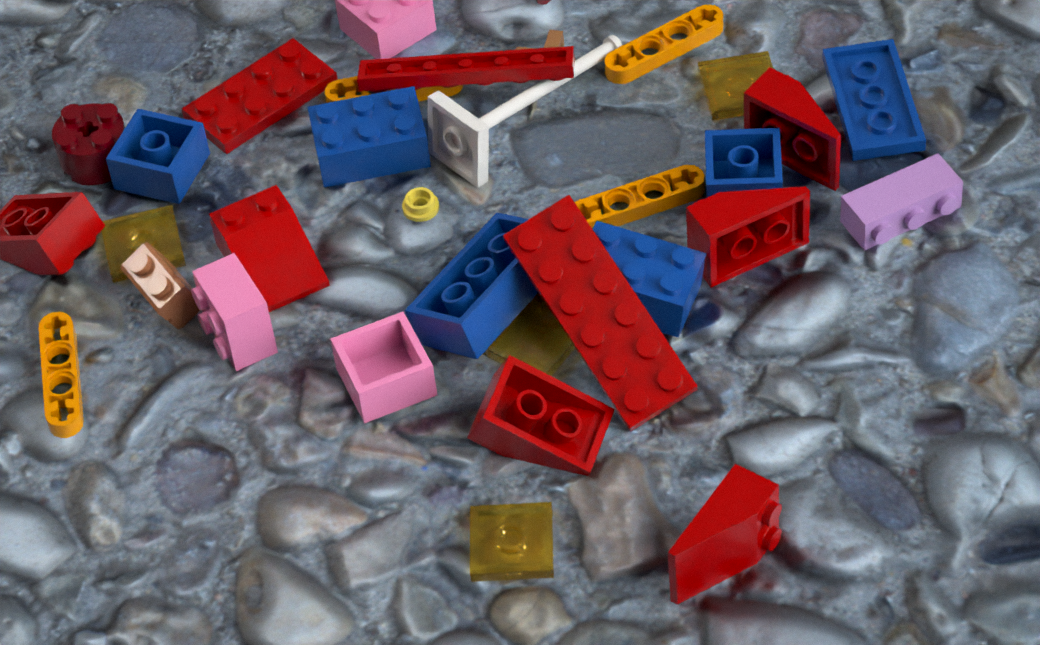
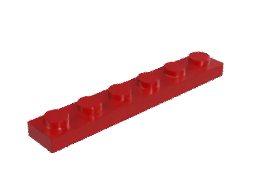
[357,46,575,93]

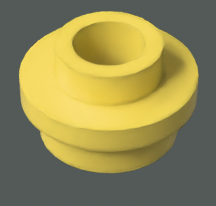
[402,187,439,222]

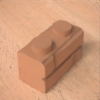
[121,242,201,329]

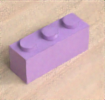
[840,154,963,251]

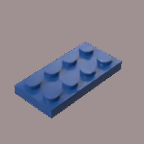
[822,39,926,161]

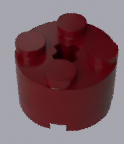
[52,103,125,185]

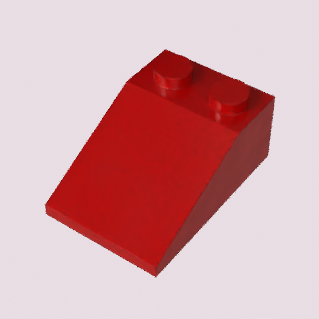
[744,67,841,191]
[209,185,330,312]
[686,186,810,288]
[0,192,105,275]
[467,355,615,476]
[668,464,782,605]

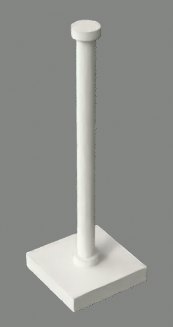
[428,35,622,188]

